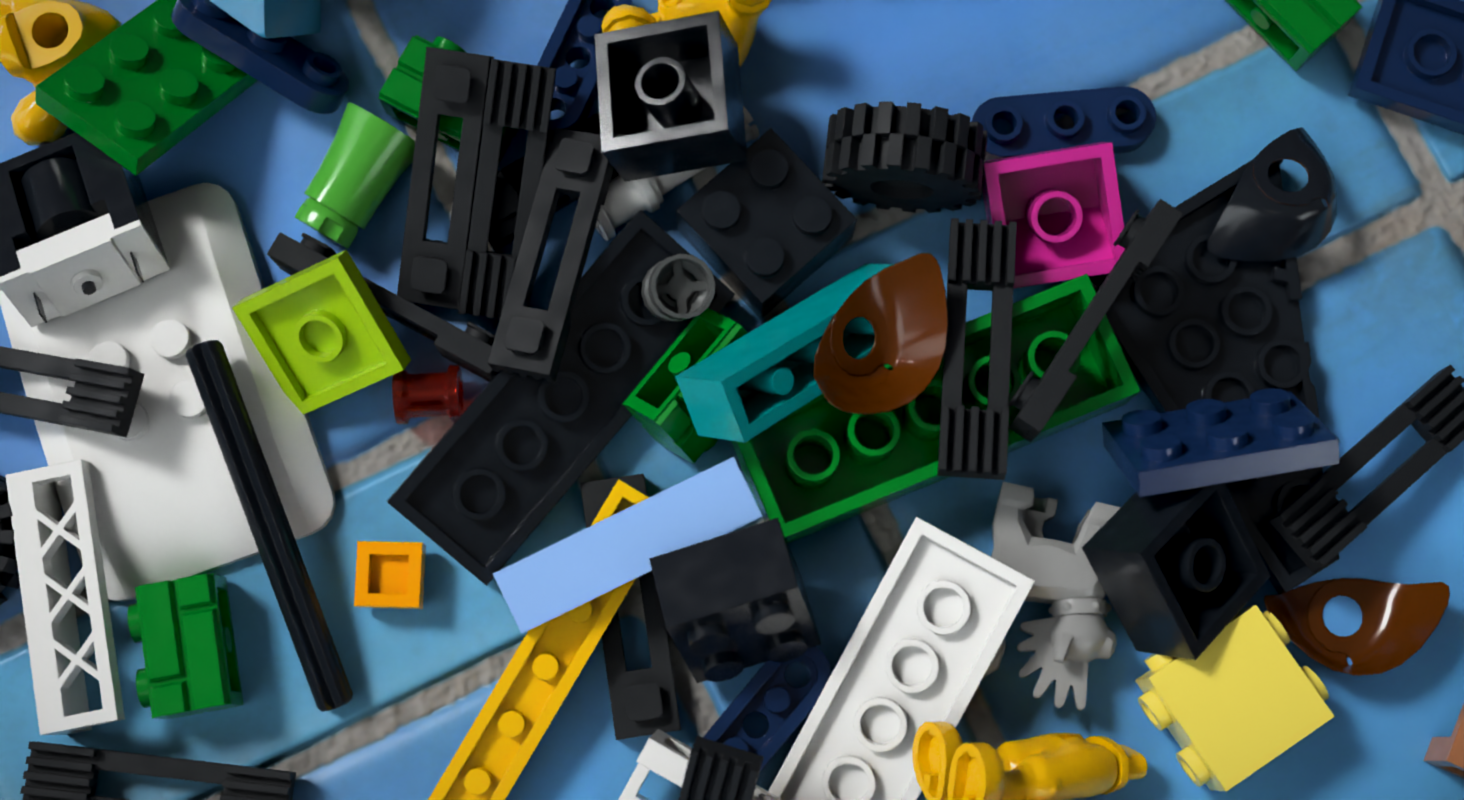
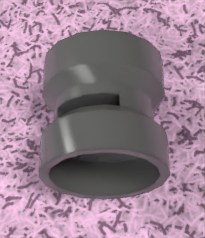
[641,254,715,322]

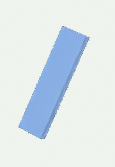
[493,457,763,634]

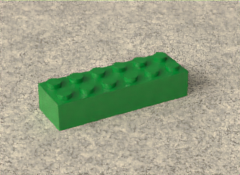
[731,274,1141,543]

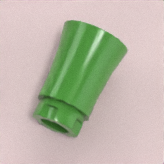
[295,102,415,249]

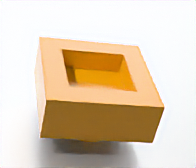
[354,541,426,609]

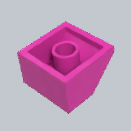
[982,142,1125,289]

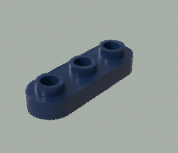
[171,0,349,114]
[537,0,633,143]
[971,86,1156,161]
[703,646,831,772]

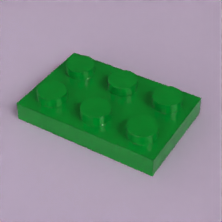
[35,0,258,176]

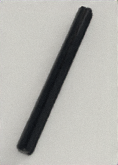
[185,340,353,712]

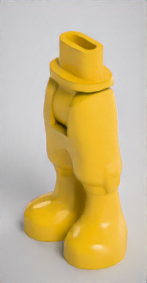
[912,721,1147,800]

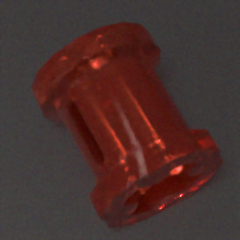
[392,365,464,425]

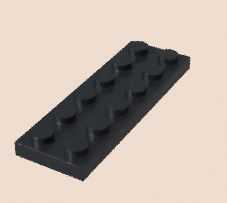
[386,210,735,586]

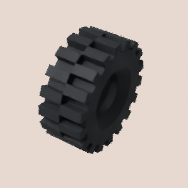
[822,102,988,213]

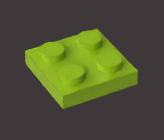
[232,249,411,415]

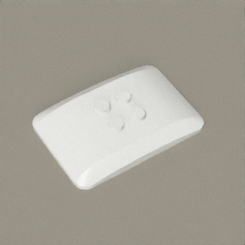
[0,183,336,602]

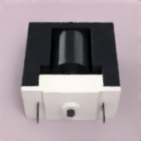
[0,132,170,328]

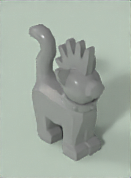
[983,482,1121,711]

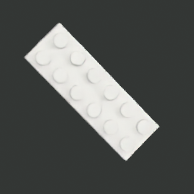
[768,516,1035,800]

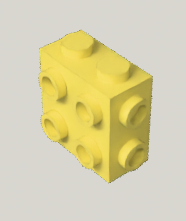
[1135,605,1335,792]

